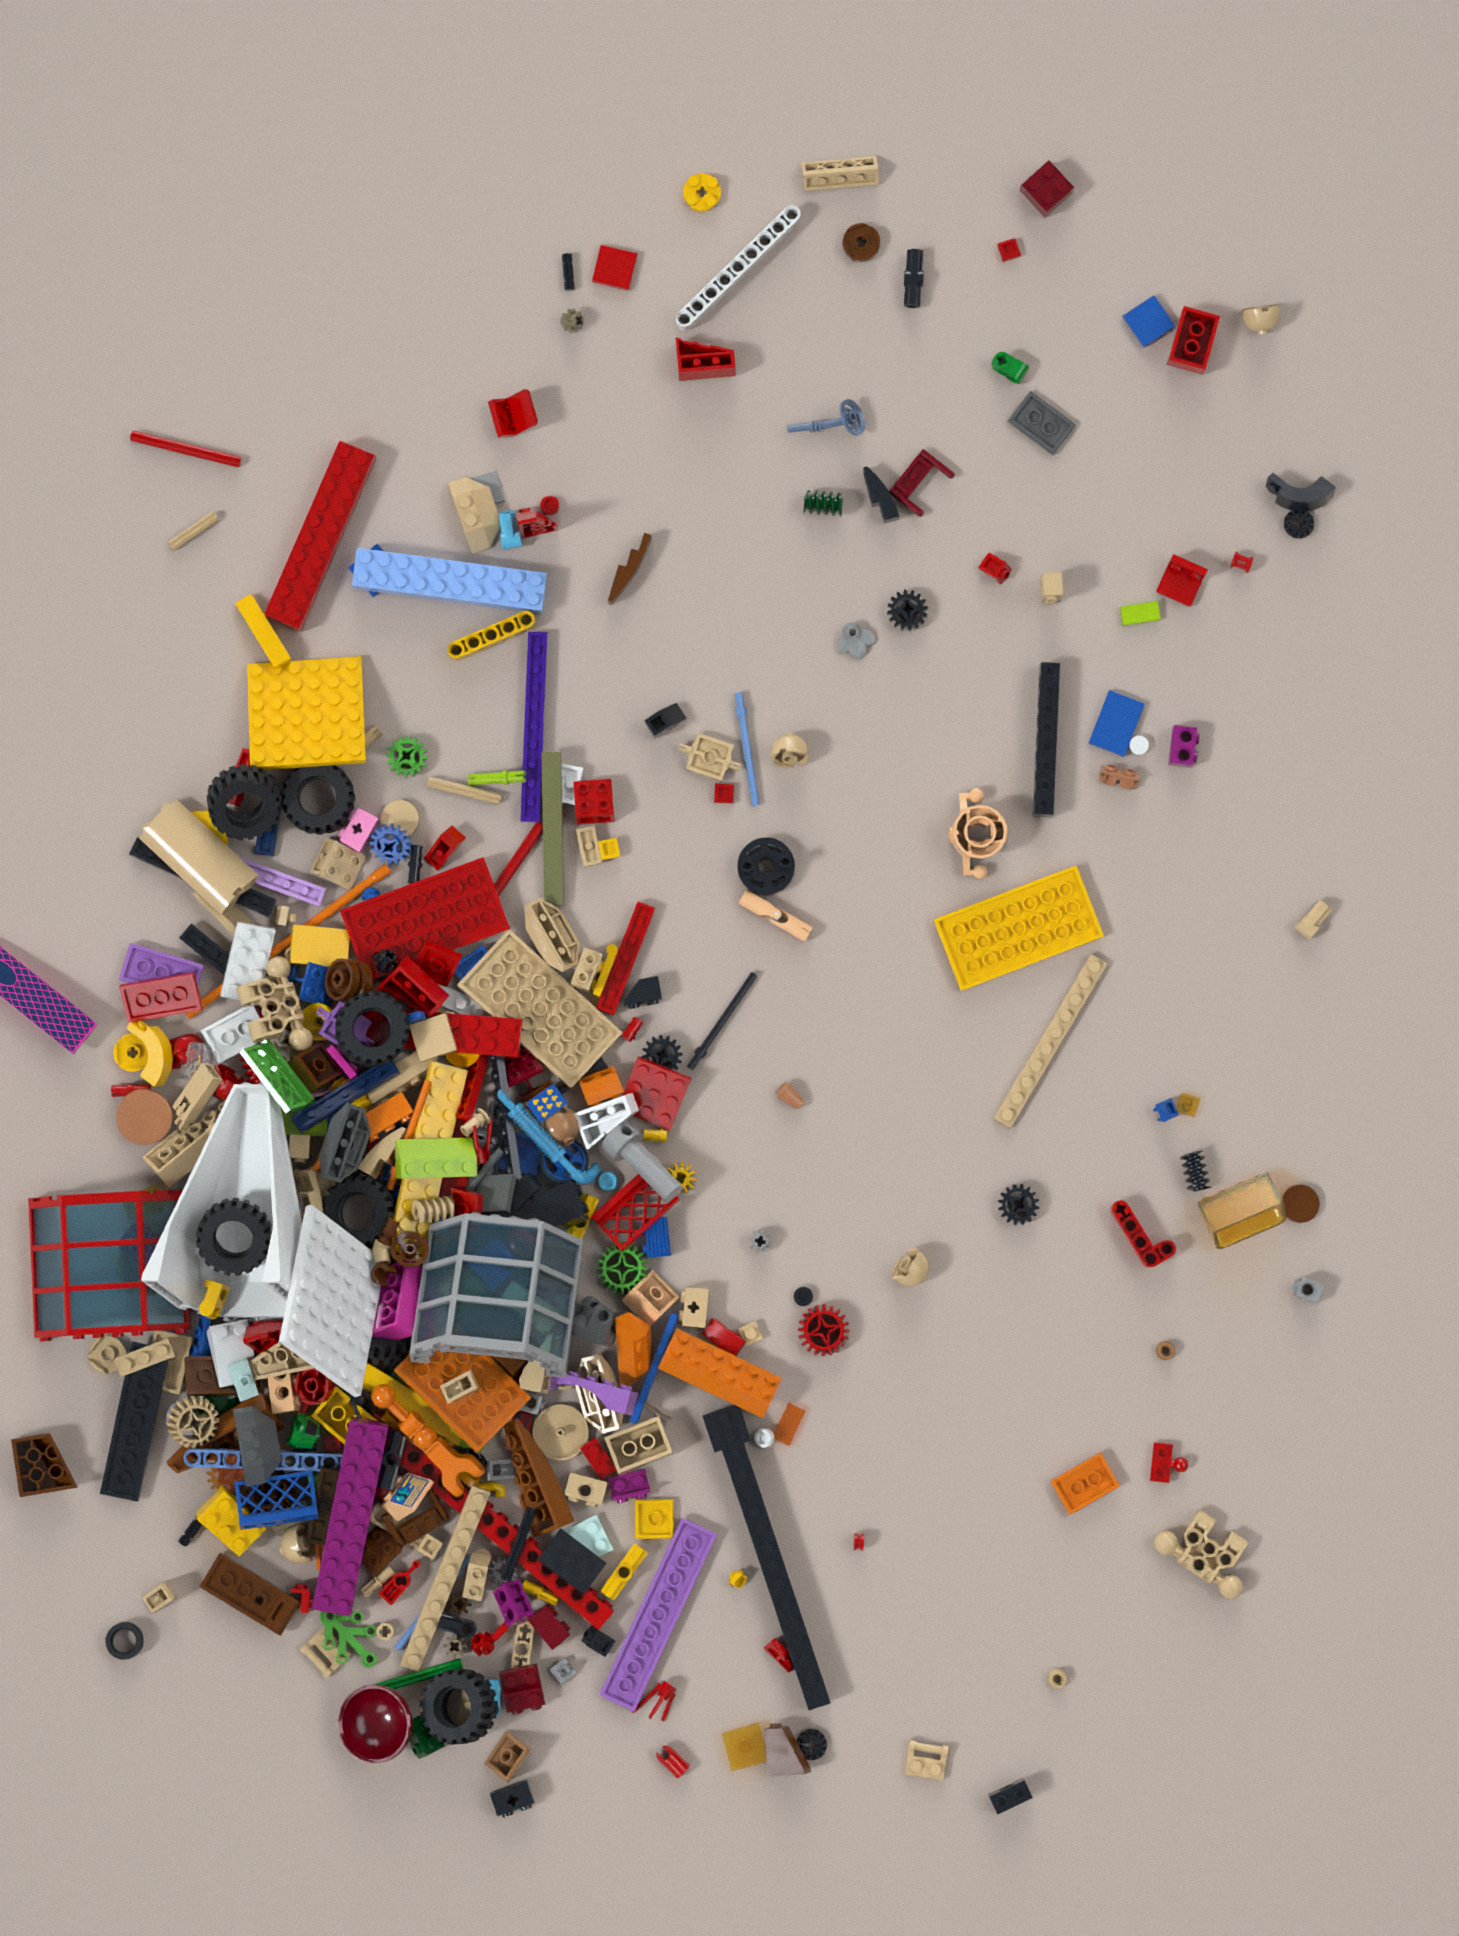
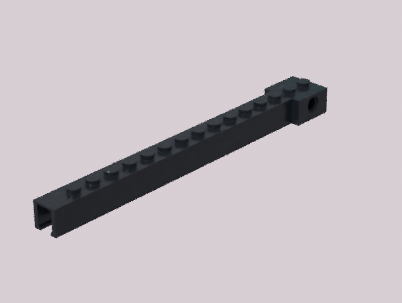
[702,1405,831,1711]

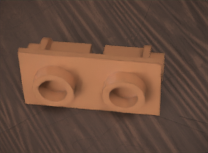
[1099,764,1139,790]

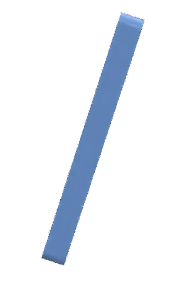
[183,1447,396,1472]

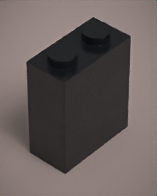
[530,1180,590,1237]

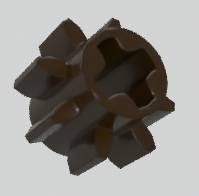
[448,1591,472,1616]

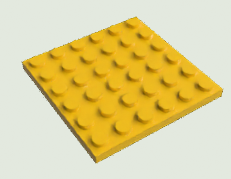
[247,656,366,770]

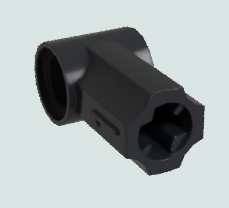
[438,1612,477,1638]

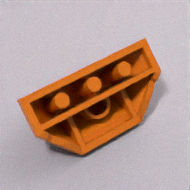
[615,1312,653,1387]

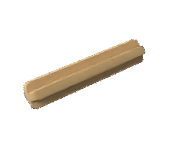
[168,512,219,551]

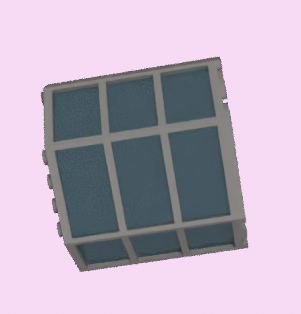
[409,1212,584,1378]

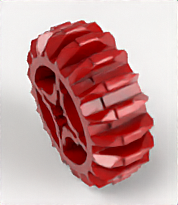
[798,1304,850,1357]

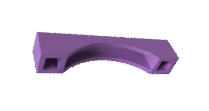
[549,1371,638,1416]

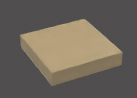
[409,1013,458,1062]

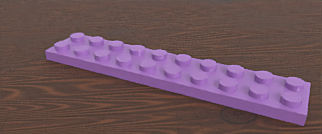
[599,1518,717,1712]

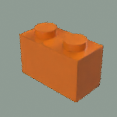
[579,1066,624,1106]

